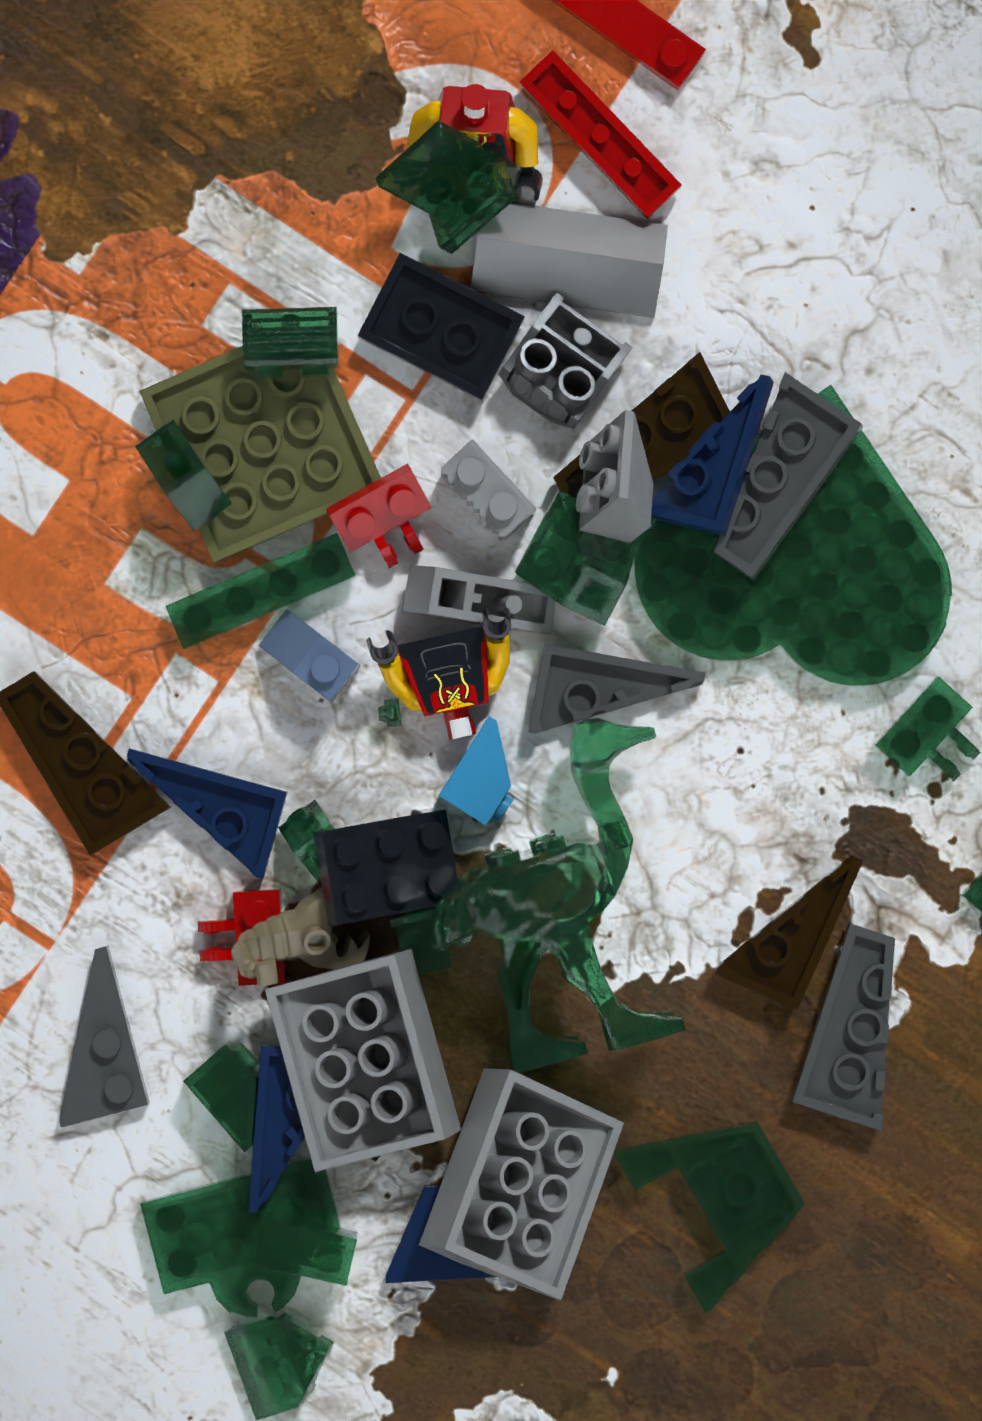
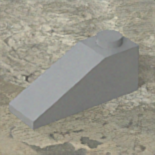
[403,565,558,635]

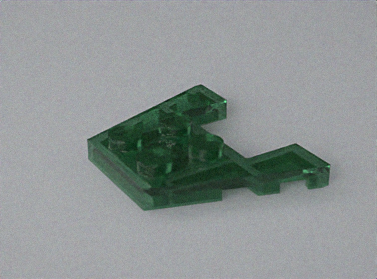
[614,1121,805,1313]

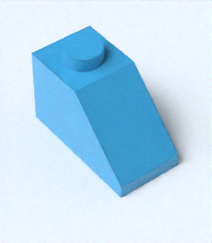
[438,716,514,826]

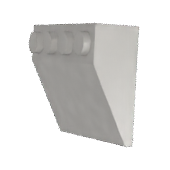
[265,949,461,1172]
[419,1068,624,1300]

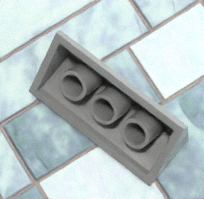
[471,198,668,318]

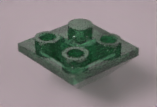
[515,490,640,626]

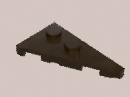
[713,855,864,1010]

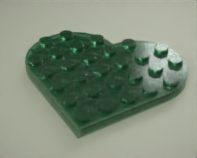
[634,385,952,686]

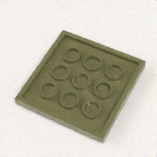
[139,316,381,564]

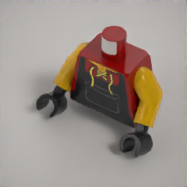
[399,84,543,201]
[366,608,511,740]

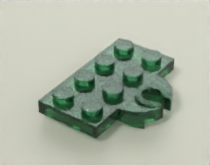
[140,1157,346,1318]

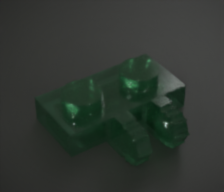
[874,676,981,782]

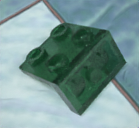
[376,122,517,254]

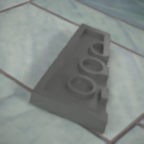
[714,372,863,581]
[791,923,895,1131]

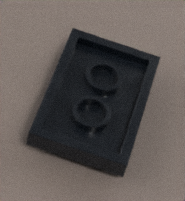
[357,253,525,401]
[313,809,461,926]

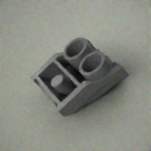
[498,293,633,429]

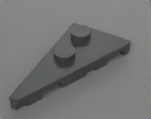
[528,643,706,733]
[59,945,150,1128]

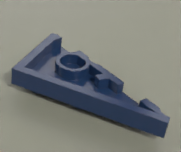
[651,374,774,537]
[126,748,288,879]
[247,1045,305,1212]

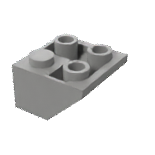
[576,410,653,543]

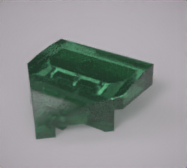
[224,1313,334,1420]

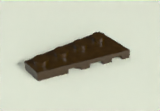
[553,352,730,520]
[0,671,172,856]

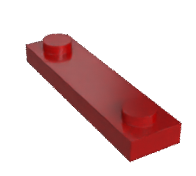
[551,0,706,90]
[519,50,682,220]

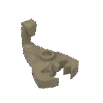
[231,887,370,987]

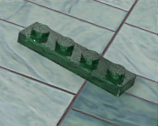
[165,533,356,649]

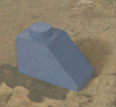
[259,609,361,702]

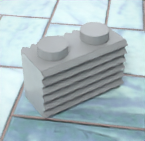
[441,439,536,540]

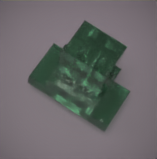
[378,698,402,728]

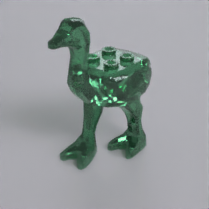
[431,718,685,1073]

